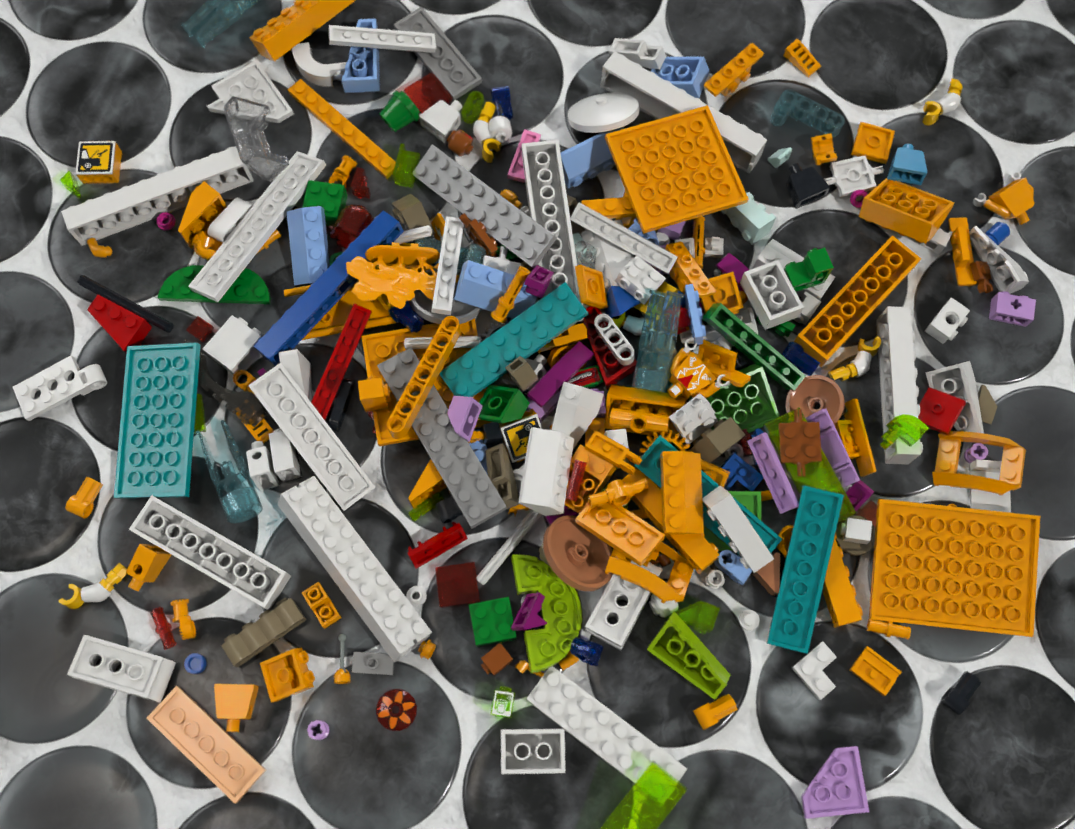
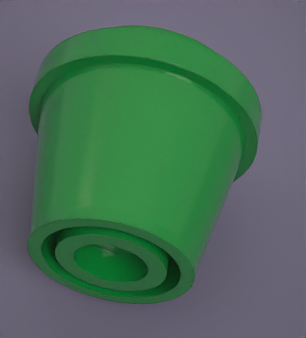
[379,90,420,133]

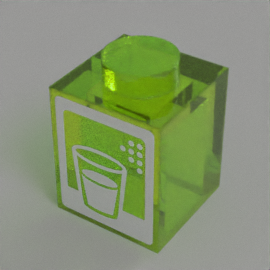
[491,686,515,719]

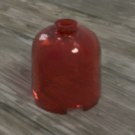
[330,204,374,249]

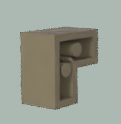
[391,193,436,244]
[689,417,745,463]

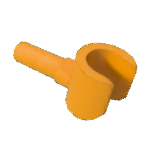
[515,660,544,678]

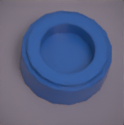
[184,653,206,674]

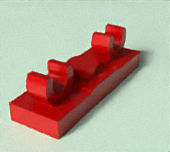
[407,521,468,569]

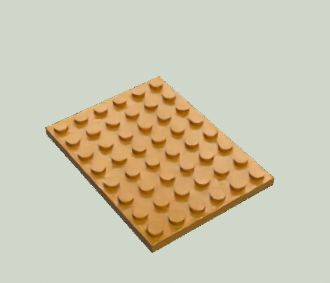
[869,499,1040,637]

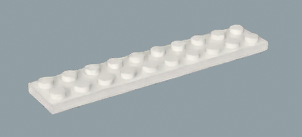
[188,151,326,302]

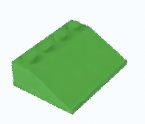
[688,364,780,434]

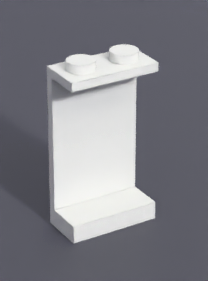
[969,459,1011,513]

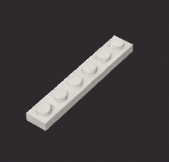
[328,25,436,53]
[570,202,678,274]
[431,216,464,315]

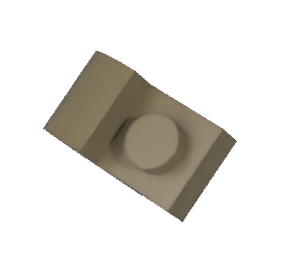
[505,356,539,392]

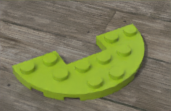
[511,554,582,673]

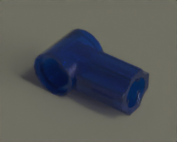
[491,85,513,120]
[388,301,424,333]
[781,342,820,376]

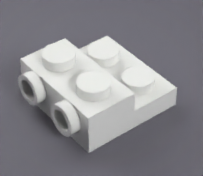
[615,255,666,304]
[669,393,718,444]

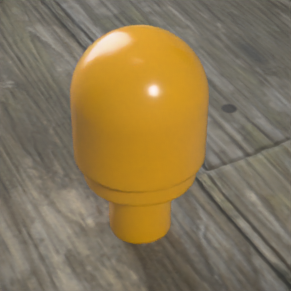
[500,189,523,209]

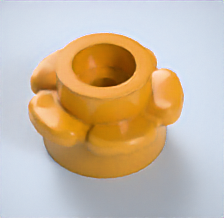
[418,639,436,659]

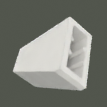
[279,349,312,402]
[269,428,302,482]

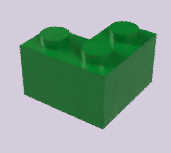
[784,248,834,292]

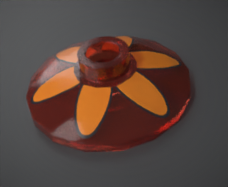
[376,689,417,731]

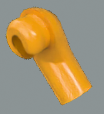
[87,238,112,258]

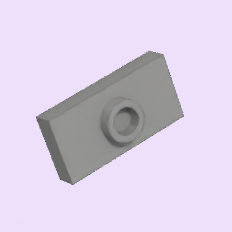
[352,652,394,675]

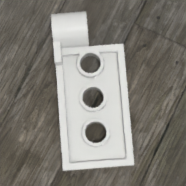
[13,356,107,421]

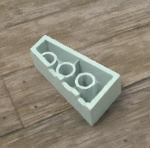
[721,192,776,245]

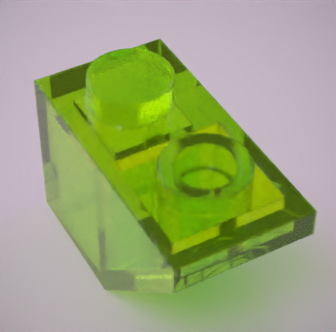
[676,601,720,634]

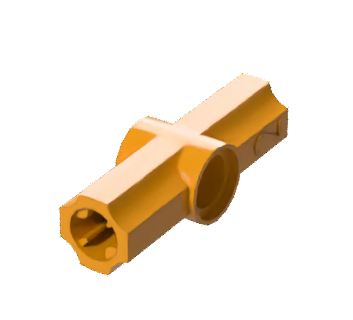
[609,408,670,434]

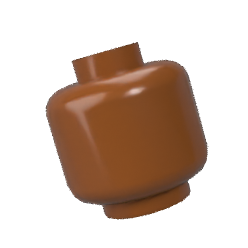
[447,130,474,157]

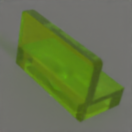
[393,143,420,188]

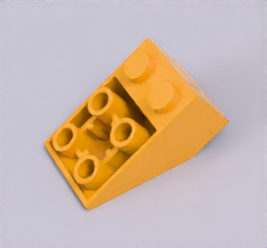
[565,444,616,514]

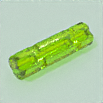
[408,492,444,521]

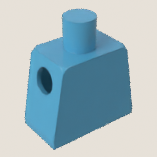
[887,144,927,185]

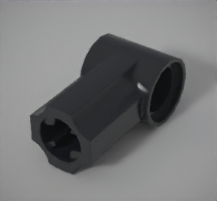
[941,671,981,715]

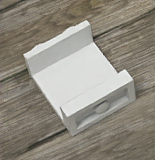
[202,315,263,375]

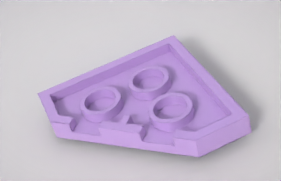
[801,746,869,819]

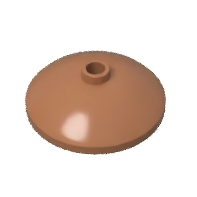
[786,375,845,424]

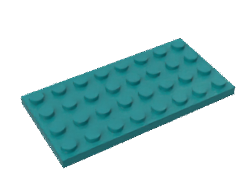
[114,343,201,499]

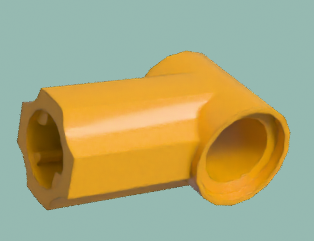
[65,476,103,519]
[693,694,738,730]

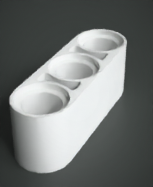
[208,197,253,243]
[594,314,634,366]

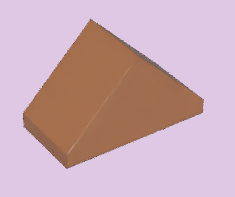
[752,553,780,596]

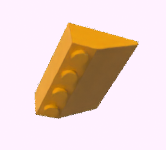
[859,178,955,244]

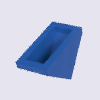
[604,286,641,318]

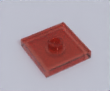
[403,72,452,114]
[435,562,480,608]

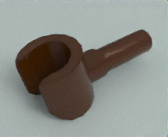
[649,554,671,568]

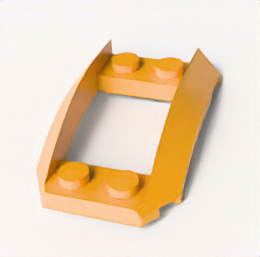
[932,431,1026,495]
[605,542,694,604]

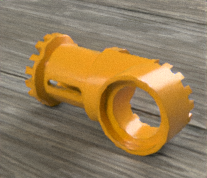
[329,155,357,188]
[233,369,259,402]
[170,599,196,640]

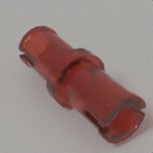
[565,460,587,502]
[150,607,177,650]

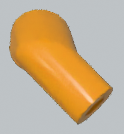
[558,642,581,671]

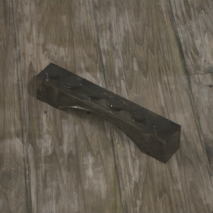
[182,339,269,428]

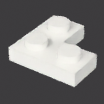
[792,641,837,700]

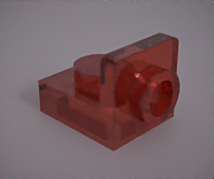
[351,167,371,199]

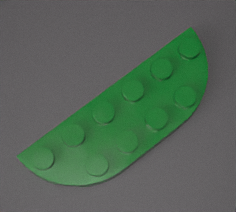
[158,265,271,304]

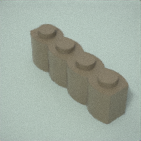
[221,598,306,667]

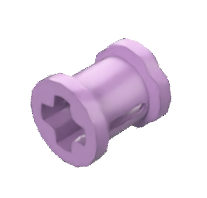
[964,443,988,464]
[307,720,330,740]

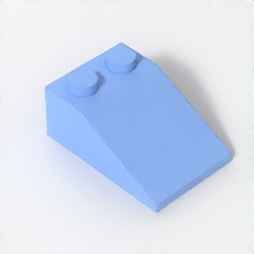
[651,57,710,98]

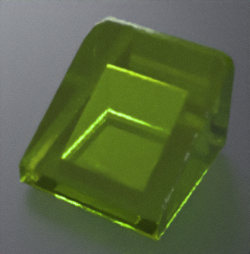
[60,171,82,198]

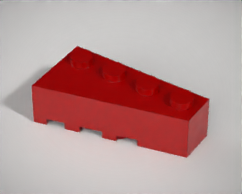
[582,306,638,389]

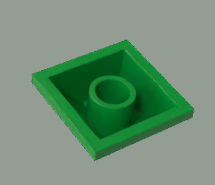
[478,385,530,423]

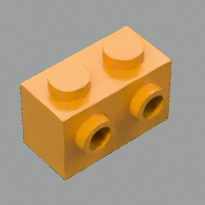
[358,376,392,412]

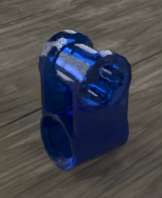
[570,637,604,666]

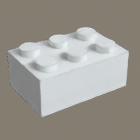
[740,260,804,330]
[501,729,565,774]

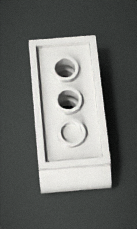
[585,561,663,651]
[67,635,176,703]

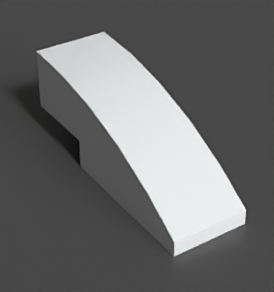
[608,38,666,70]

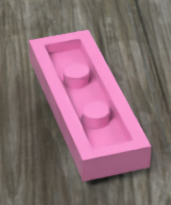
[507,129,541,183]

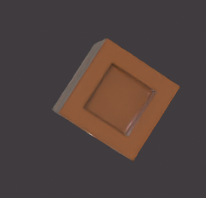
[481,643,513,676]

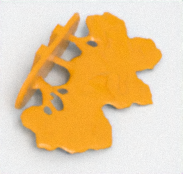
[346,242,459,309]

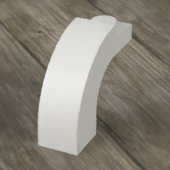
[292,43,346,87]

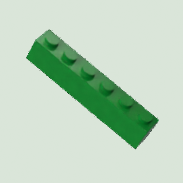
[703,303,806,391]

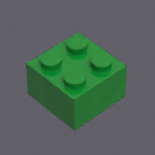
[302,180,348,228]
[469,597,517,647]

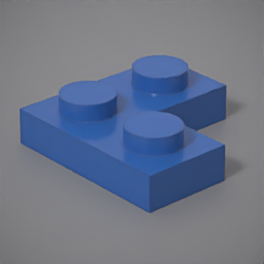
[720,452,764,491]

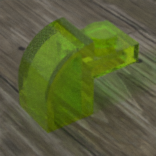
[880,414,929,450]

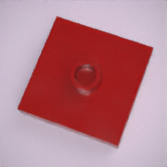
[918,387,966,435]

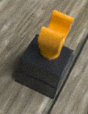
[468,422,502,445]

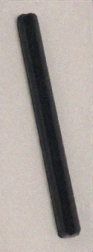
[77,275,174,333]

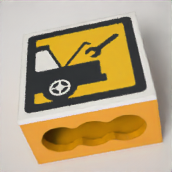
[75,141,122,184]
[499,408,542,463]

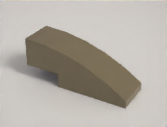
[485,444,519,509]

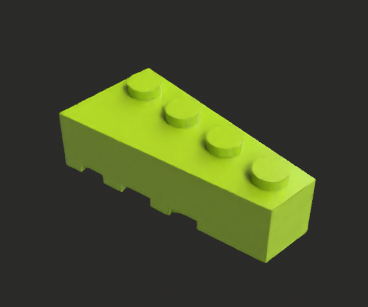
[647,611,730,700]

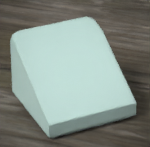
[767,147,792,168]

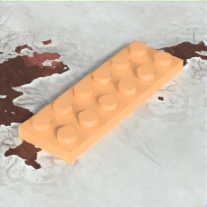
[147,686,266,804]

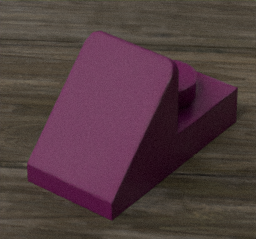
[524,265,554,298]
[840,480,874,518]
[511,592,547,631]

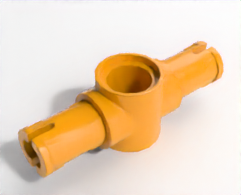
[588,478,649,508]

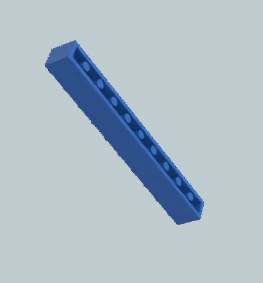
[254,211,404,366]

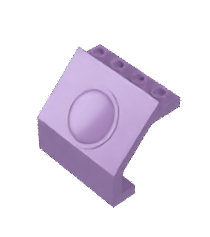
[747,408,860,514]

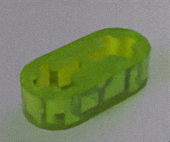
[461,91,484,124]

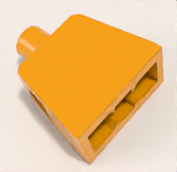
[126,544,172,591]
[214,684,259,732]

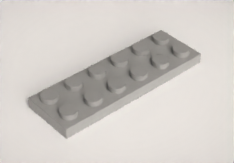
[394,7,482,100]

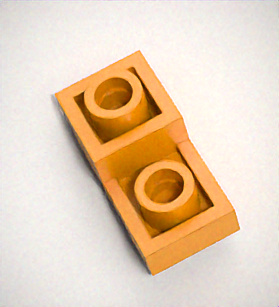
[301,581,342,629]

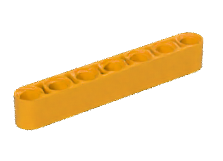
[387,316,461,439]

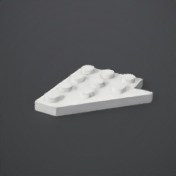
[207,60,294,123]

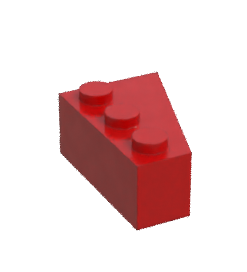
[87,295,152,354]

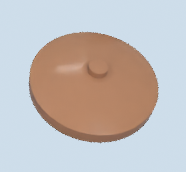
[543,515,613,592]

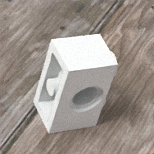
[925,297,970,344]

